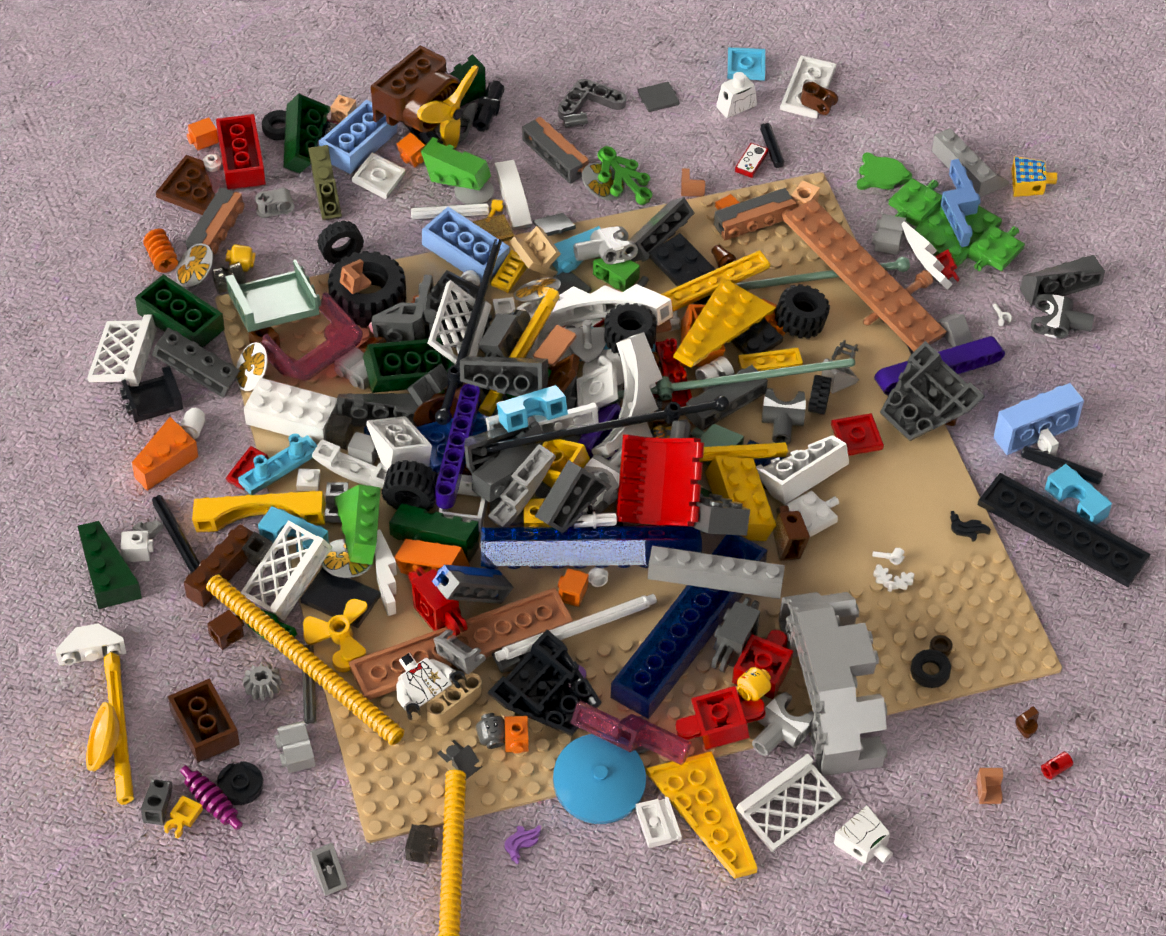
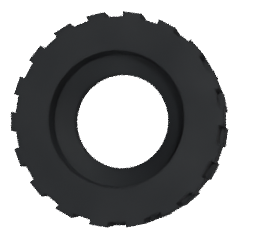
[317,220,364,264]

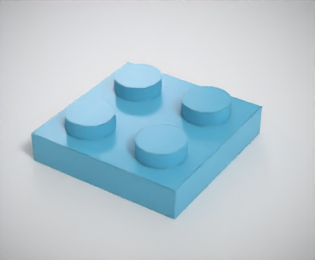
[727,47,765,81]

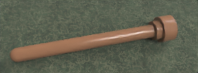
[863,270,933,326]

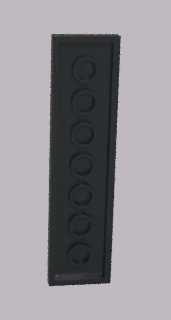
[649,233,783,355]
[977,473,1151,588]

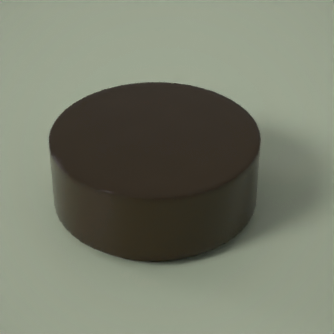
[929,635,953,656]

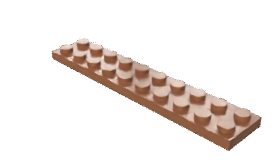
[783,198,947,351]
[349,588,573,700]

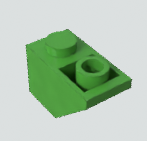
[593,258,640,292]

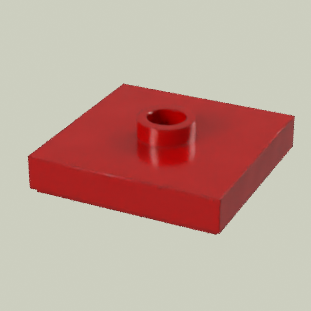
[831,413,884,456]

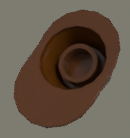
[414,393,458,427]

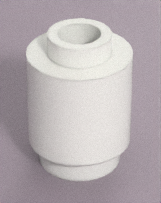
[180,408,205,439]

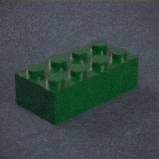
[135,274,225,348]
[363,337,455,393]

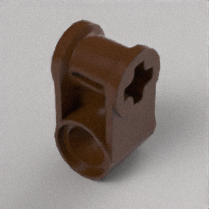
[800,82,838,115]

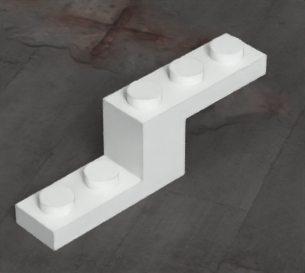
[486,403,599,433]

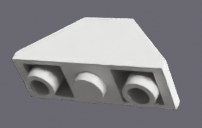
[56,624,126,666]

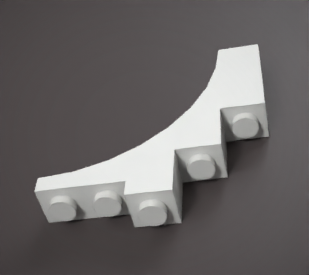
[539,284,673,335]
[592,332,663,458]

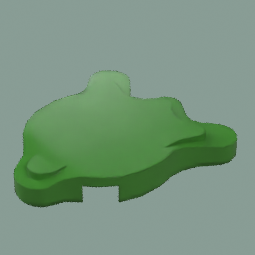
[856,152,912,190]

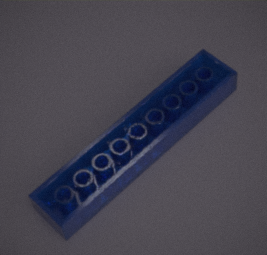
[480,526,702,569]
[610,535,768,719]

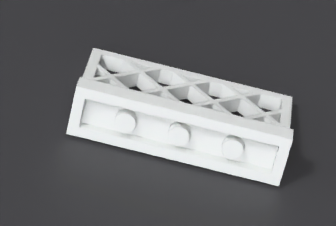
[428,280,492,364]
[87,315,157,386]
[241,520,333,621]
[735,754,842,852]

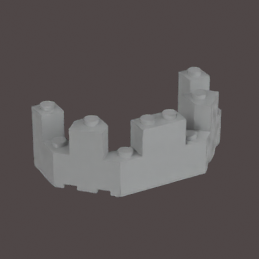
[779,592,887,776]

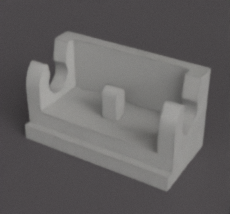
[434,629,486,674]

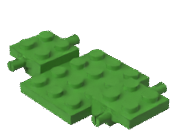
[888,178,1025,271]

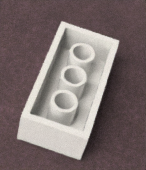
[244,378,338,444]

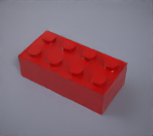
[216,114,266,190]

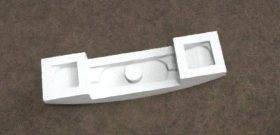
[312,439,387,488]

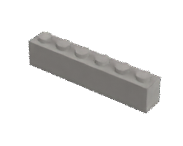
[648,546,785,599]

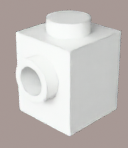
[121,531,154,562]

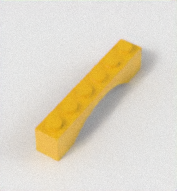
[192,491,326,533]

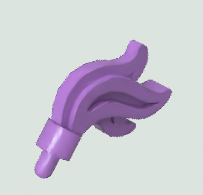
[504,825,541,864]

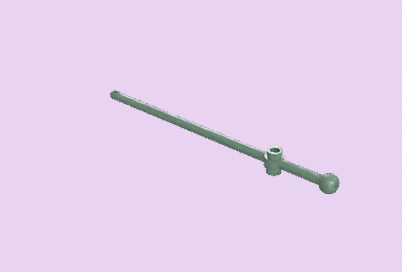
[736,257,910,290]
[610,358,855,404]

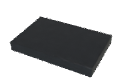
[300,567,381,628]

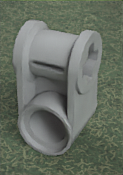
[255,188,295,218]

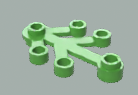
[597,146,653,205]

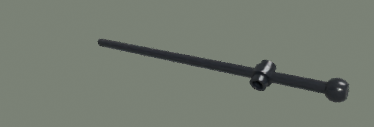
[435,238,502,425]
[486,396,729,452]

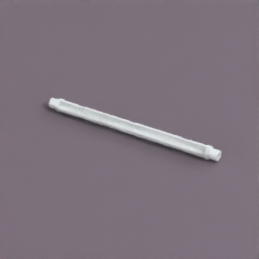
[494,594,657,662]

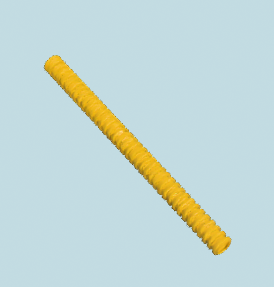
[206,574,405,746]
[438,770,466,936]

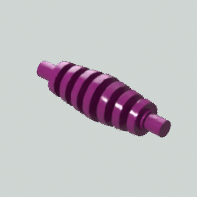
[180,765,243,830]

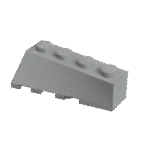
[932,128,1009,198]

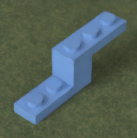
[941,159,981,247]

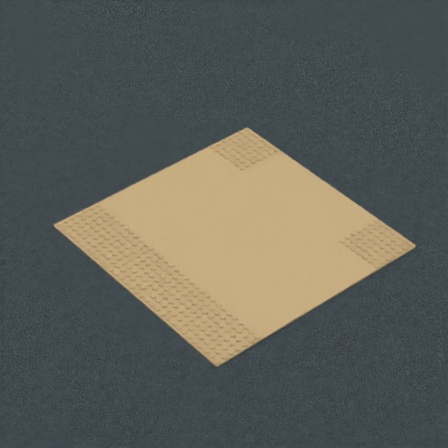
[215,172,1062,843]

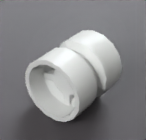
[695,356,735,391]

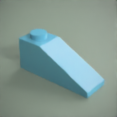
[552,226,601,275]

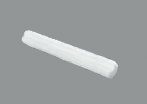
[411,203,489,220]

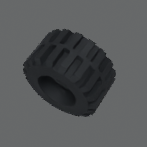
[775,284,830,339]
[604,303,657,356]
[382,460,438,512]

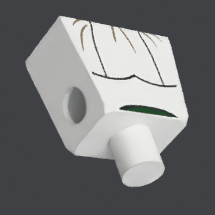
[716,72,757,118]
[834,805,893,863]

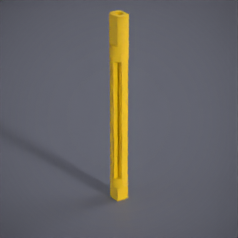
[478,288,560,417]
[699,442,788,462]
[104,652,134,805]

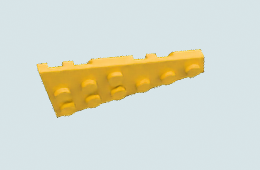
[673,277,776,368]
[646,751,758,879]

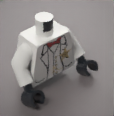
[396,653,467,720]

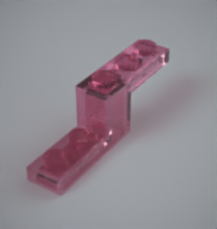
[571,701,692,765]

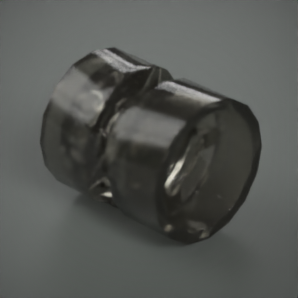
[212,262,246,294]

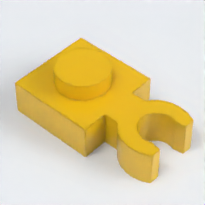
[164,795,203,839]

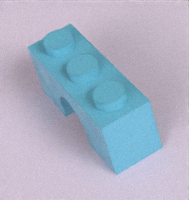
[497,385,568,433]
[1045,464,1112,525]
[258,506,329,552]

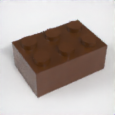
[167,678,240,763]

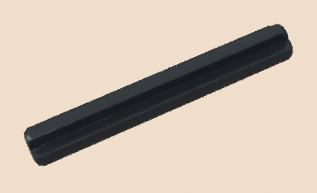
[1021,446,1103,484]

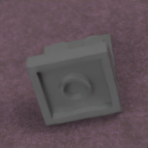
[371,275,434,342]

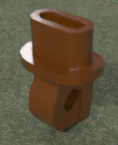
[1015,706,1039,738]

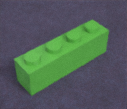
[334,484,381,565]

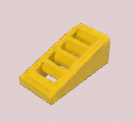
[491,250,528,293]

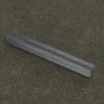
[302,645,317,724]

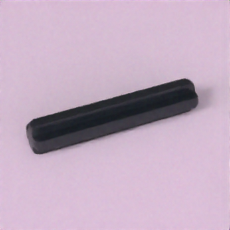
[760,122,785,168]

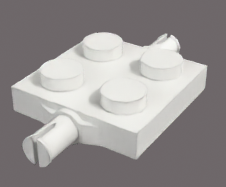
[786,490,839,537]

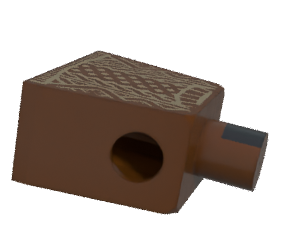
[773,505,810,561]

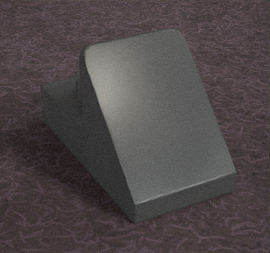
[437,740,483,780]

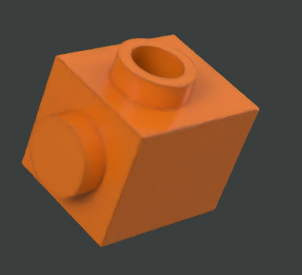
[187,117,219,151]
[396,133,425,168]
[558,568,589,607]
[505,716,528,754]

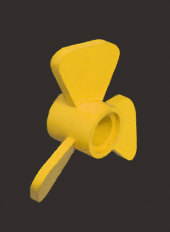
[303,599,368,661]

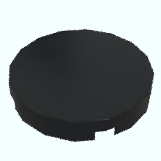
[217,761,264,805]

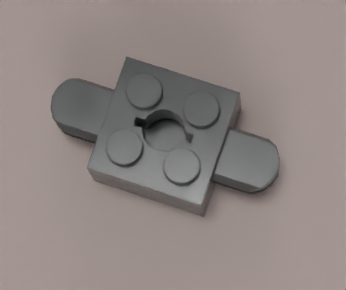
[478,310,535,358]
[711,597,760,673]

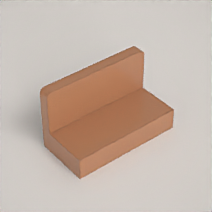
[533,325,577,367]

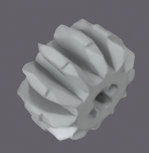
[243,662,282,702]

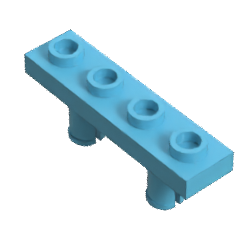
[238,433,317,495]

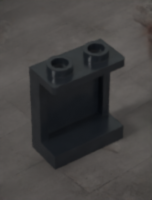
[119,366,183,423]

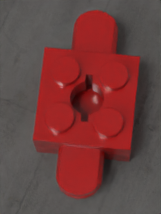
[408,567,468,636]
[732,630,793,702]
[675,686,766,750]

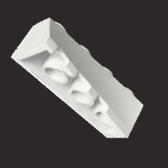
[756,435,849,505]

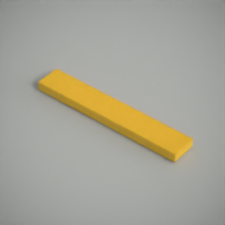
[660,250,771,312]

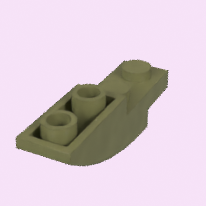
[308,145,342,220]

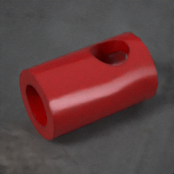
[1041,751,1073,780]

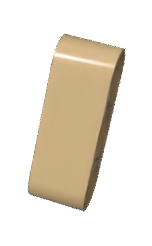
[427,672,482,728]

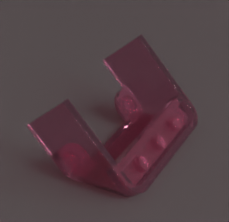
[261,292,363,380]

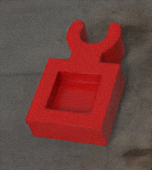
[934,249,960,282]

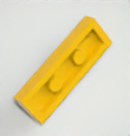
[738,348,803,371]

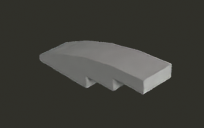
[488,444,556,531]

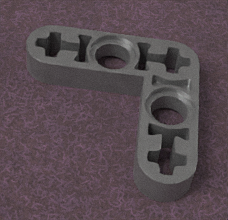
[558,79,626,120]

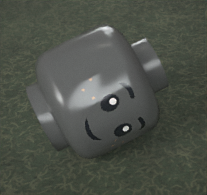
[476,713,505,749]

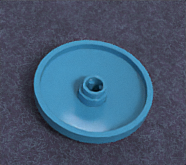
[553,733,646,824]

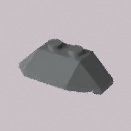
[464,426,529,473]

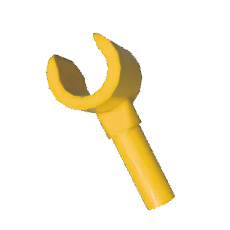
[485,199,503,224]

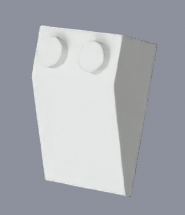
[366,416,432,470]

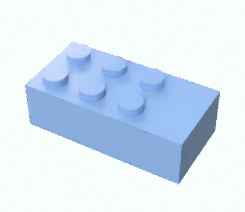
[319,100,397,174]
[422,207,510,283]
[993,383,1084,455]

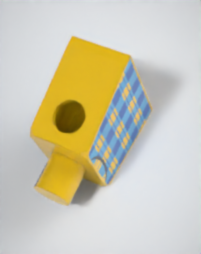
[1011,157,1057,197]

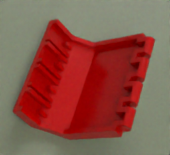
[617,435,704,527]

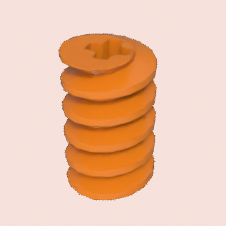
[143,228,179,273]

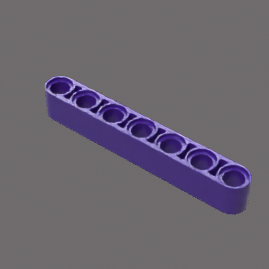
[874,336,1005,395]
[435,384,480,509]

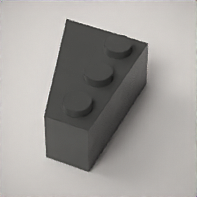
[535,460,612,533]

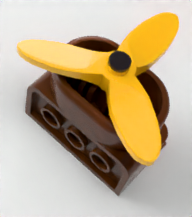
[371,45,479,149]

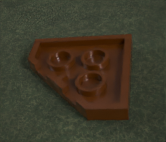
[156,155,215,215]
[547,353,580,393]

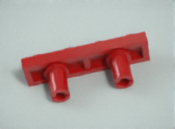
[655,338,692,407]

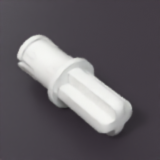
[573,512,617,529]

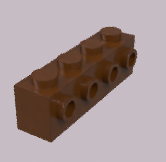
[184,524,259,608]

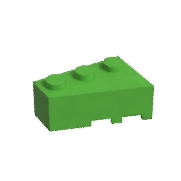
[421,137,491,191]

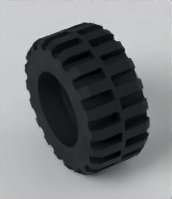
[328,251,407,328]

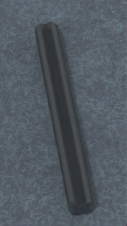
[152,495,200,573]

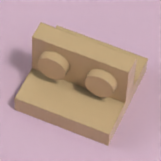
[509,226,561,278]

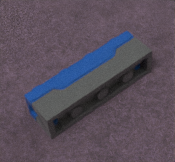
[432,564,514,604]

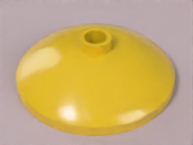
[86,702,122,771]

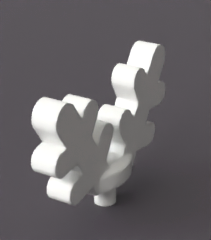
[873,564,914,592]

